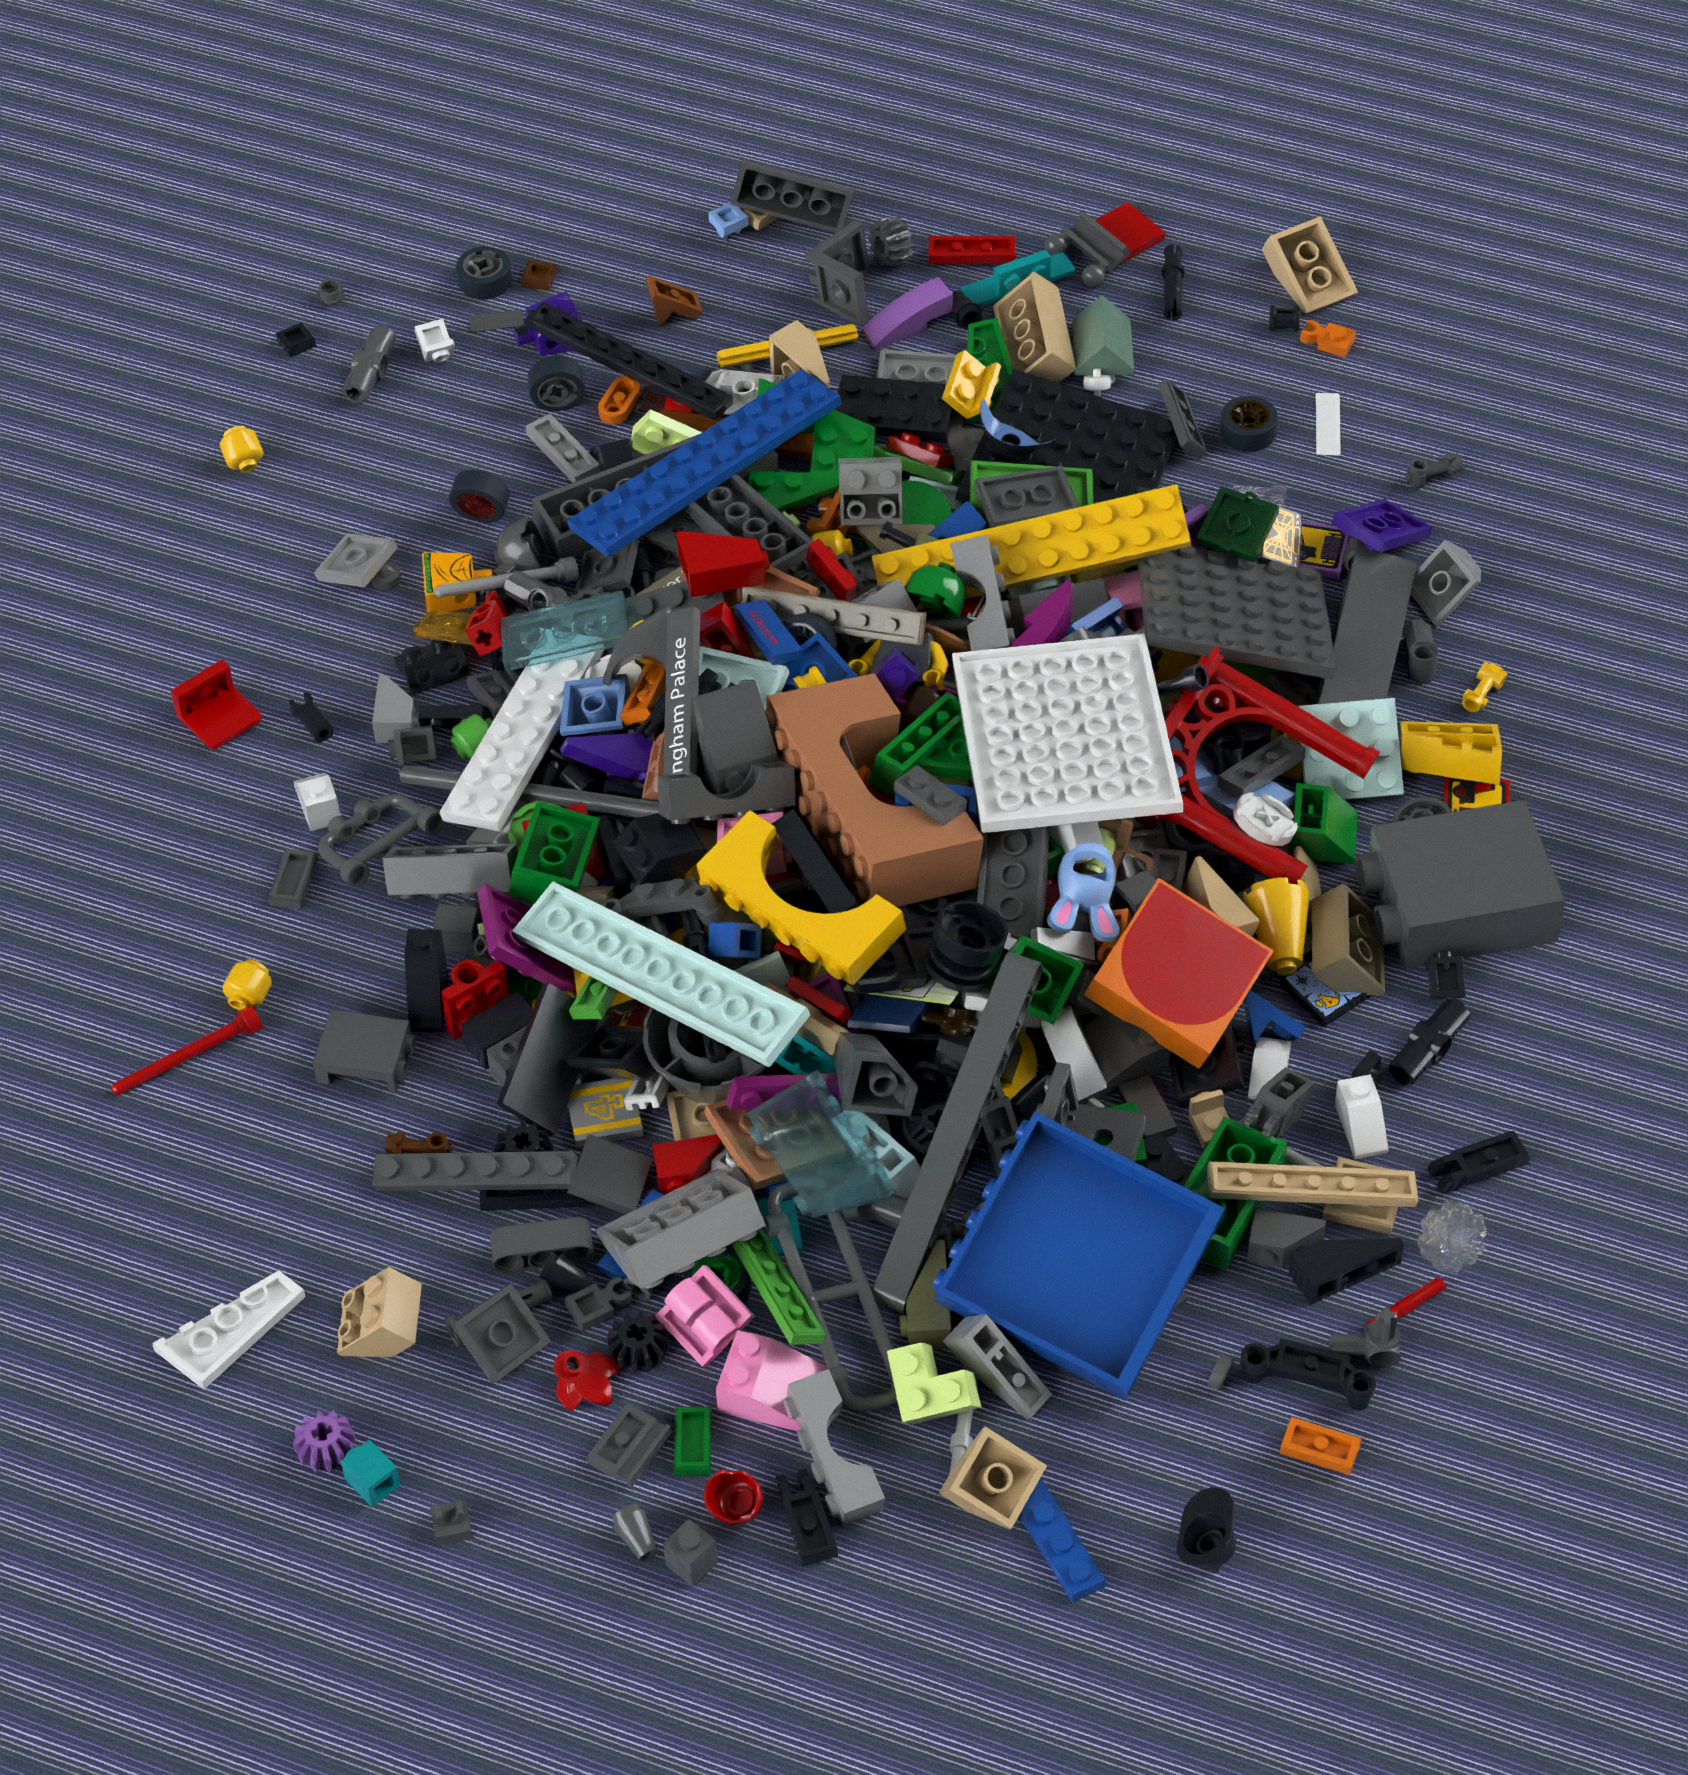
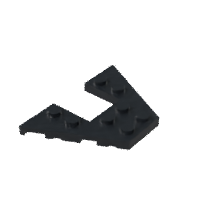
[776,890,950,994]

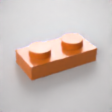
[1280,1417,1361,1475]

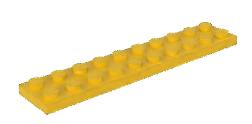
[872,484,1191,610]

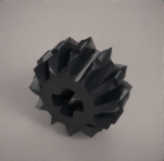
[494,1121,553,1152]
[607,1310,668,1373]

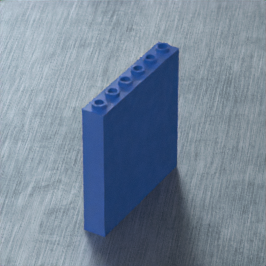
[932,1112,1225,1401]

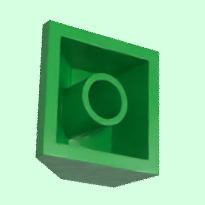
[988,935,1084,1025]

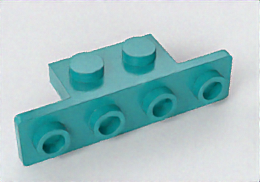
[960,250,1075,307]

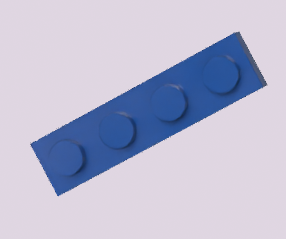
[1019,1477,1105,1603]

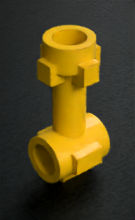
[1462,661,1508,713]

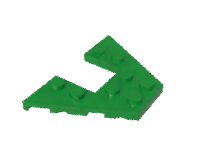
[748,378,875,513]

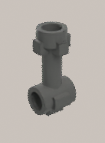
[1405,453,1463,489]

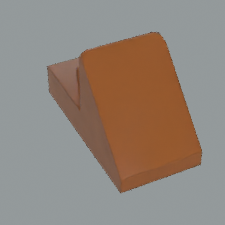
[645,275,703,327]

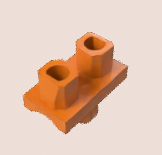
[806,489,858,538]

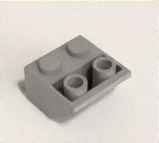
[838,457,903,525]

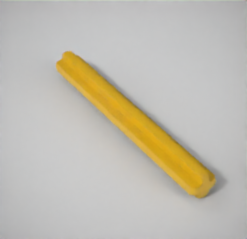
[717,324,858,368]

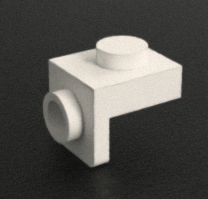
[414,319,455,362]

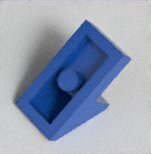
[1243,990,1306,1044]

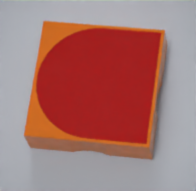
[1084,878,1273,1069]

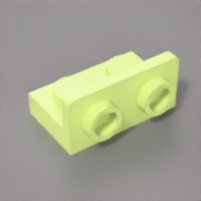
[630,409,702,456]

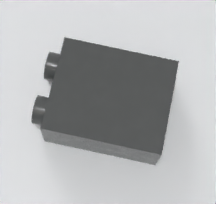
[1355,800,1565,969]

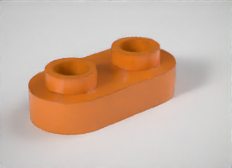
[598,376,641,425]

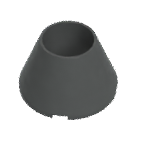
[643,1007,767,1104]

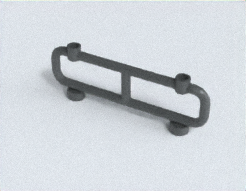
[764,1178,910,1412]

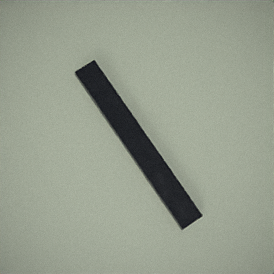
[525,302,733,421]

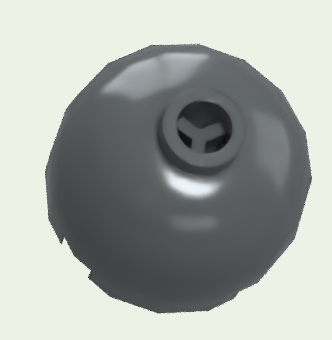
[494,516,550,571]

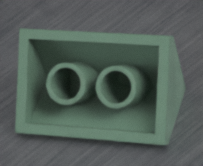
[1072,295,1134,375]

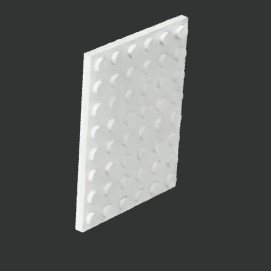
[952,634,1183,833]

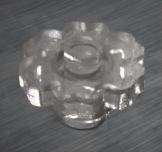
[1417,1200,1487,1273]

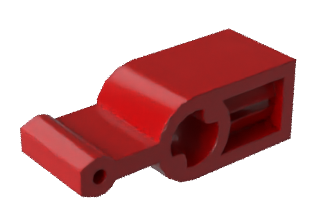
[464,590,512,657]

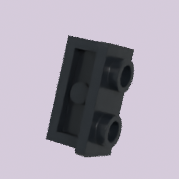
[394,636,470,694]

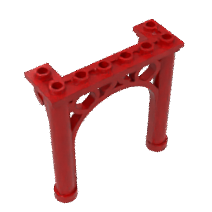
[1134,646,1380,885]

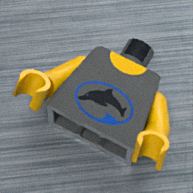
[848,632,948,691]

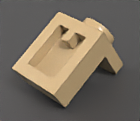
[1188,1089,1230,1150]

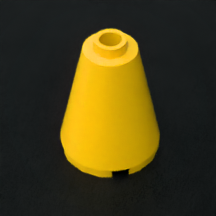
[1243,877,1309,975]

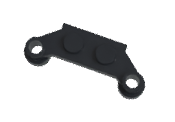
[1240,1338,1376,1410]

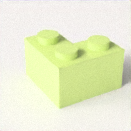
[887,1342,981,1424]

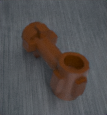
[385,1132,452,1154]

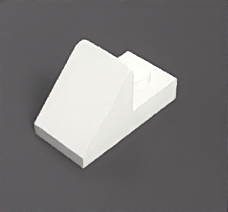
[1248,1037,1291,1100]

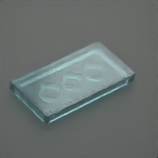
[500,590,628,671]

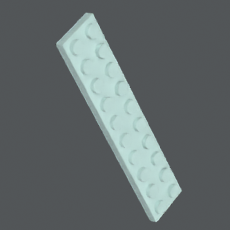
[512,882,810,1067]

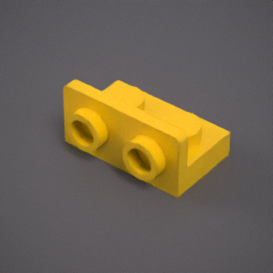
[942,350,1001,419]

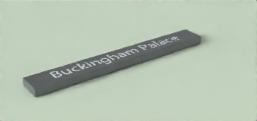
[663,606,700,830]

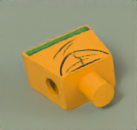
[422,552,493,616]

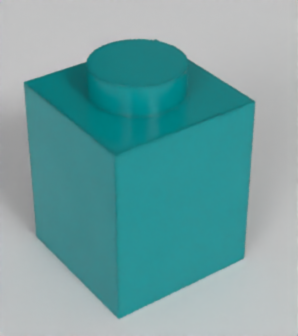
[341,1439,400,1507]

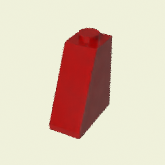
[676,531,770,598]

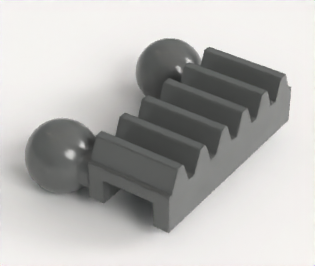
[1045,210,1130,288]

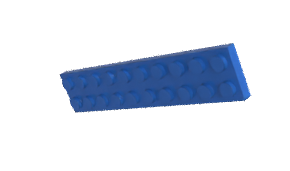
[568,369,841,557]

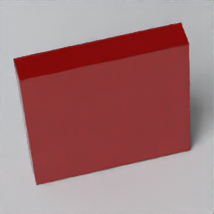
[1095,202,1165,264]

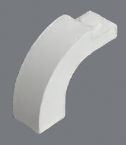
[1041,1005,1107,1101]

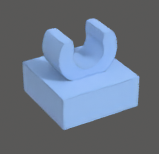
[708,202,748,241]

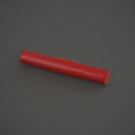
[1366,1277,1446,1326]

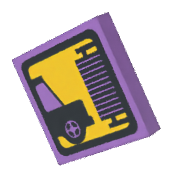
[1300,521,1350,580]

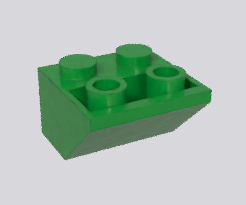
[1289,783,1358,864]

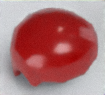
[703,1469,764,1526]

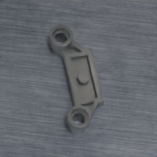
[602,877,726,926]

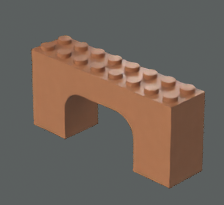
[765,673,984,907]

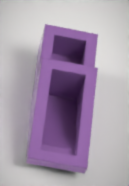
[862,277,953,350]

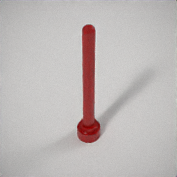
[111,1005,263,1095]

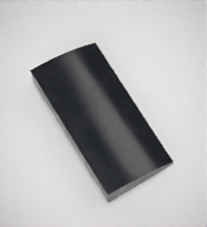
[772,809,861,914]

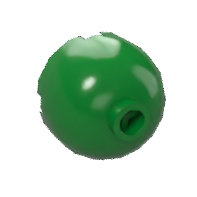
[904,562,966,619]

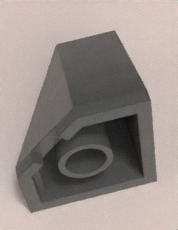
[834,1032,918,1116]

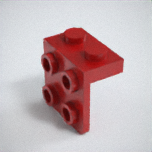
[170,659,262,750]

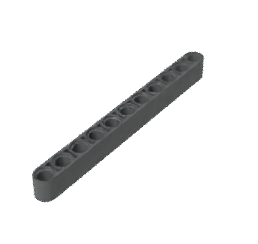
[872,952,1043,1314]

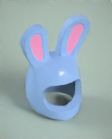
[1047,842,1120,942]

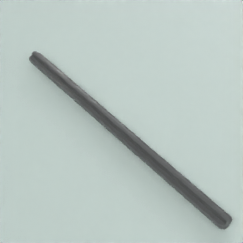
[399,765,738,830]

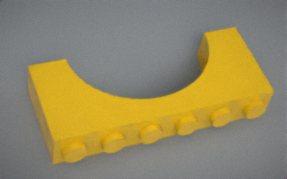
[696,810,906,986]

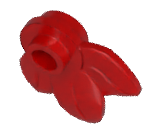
[553,1350,620,1411]

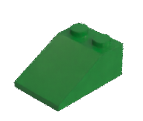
[509,802,600,904]

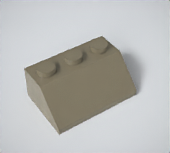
[1310,883,1385,996]

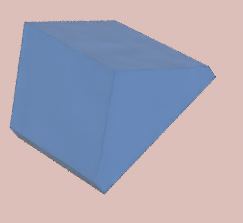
[560,674,631,736]

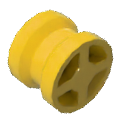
[793,665,826,689]

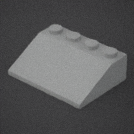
[595,1169,766,1289]

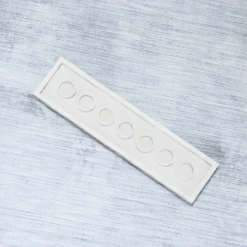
[440,631,605,831]

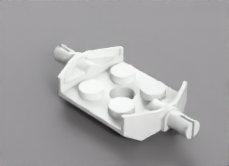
[705,369,786,415]

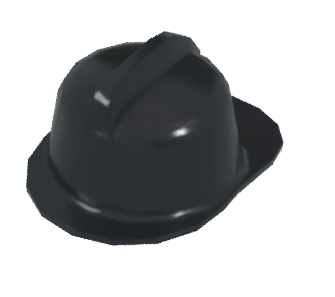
[1177,1487,1236,1573]

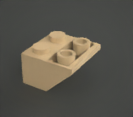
[337,1267,422,1357]

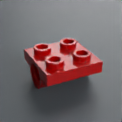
[441,960,510,1040]

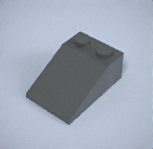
[693,680,778,794]
[1046,1010,1171,1105]

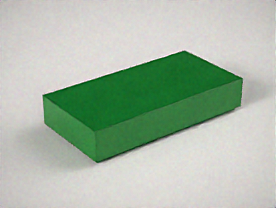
[674,1406,712,1476]

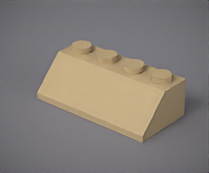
[993,272,1076,383]

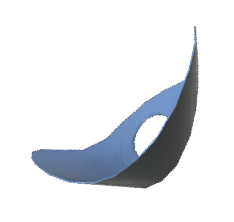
[980,399,1055,455]

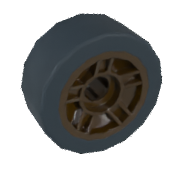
[1220,396,1278,451]

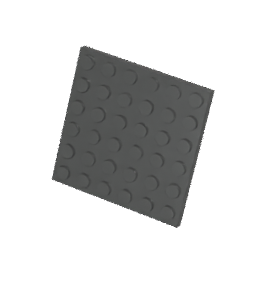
[1138,546,1337,679]

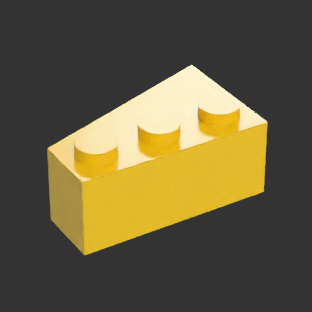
[1399,721,1502,785]

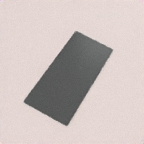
[468,309,524,332]

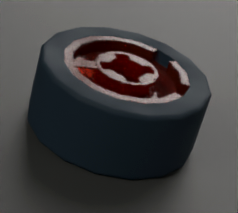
[449,470,510,523]

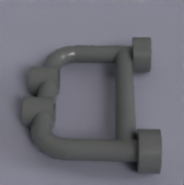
[318,794,446,887]

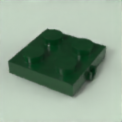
[1196,486,1279,563]

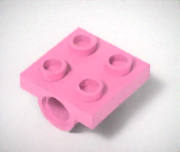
[655,1265,755,1367]

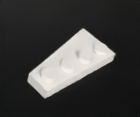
[152,1271,305,1389]

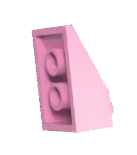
[716,1330,827,1431]

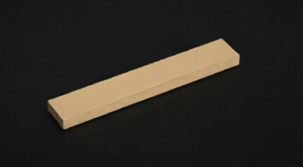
[1207,1161,1418,1207]

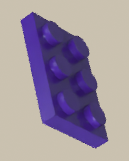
[1332,498,1433,553]

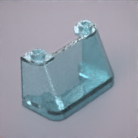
[747,1070,896,1218]

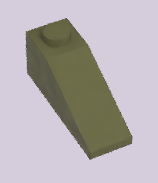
[899,1240,951,1349]

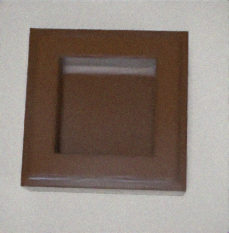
[521,260,558,291]

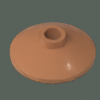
[924,623,971,655]

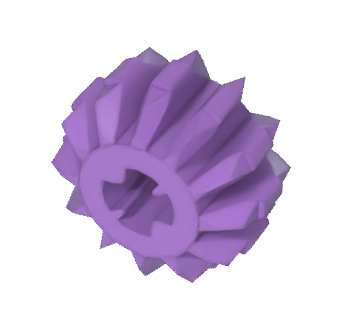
[293,1409,355,1472]

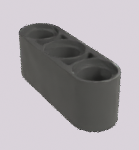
[490,1217,594,1273]

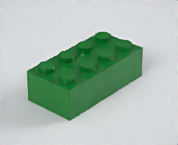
[1183,1117,1287,1270]

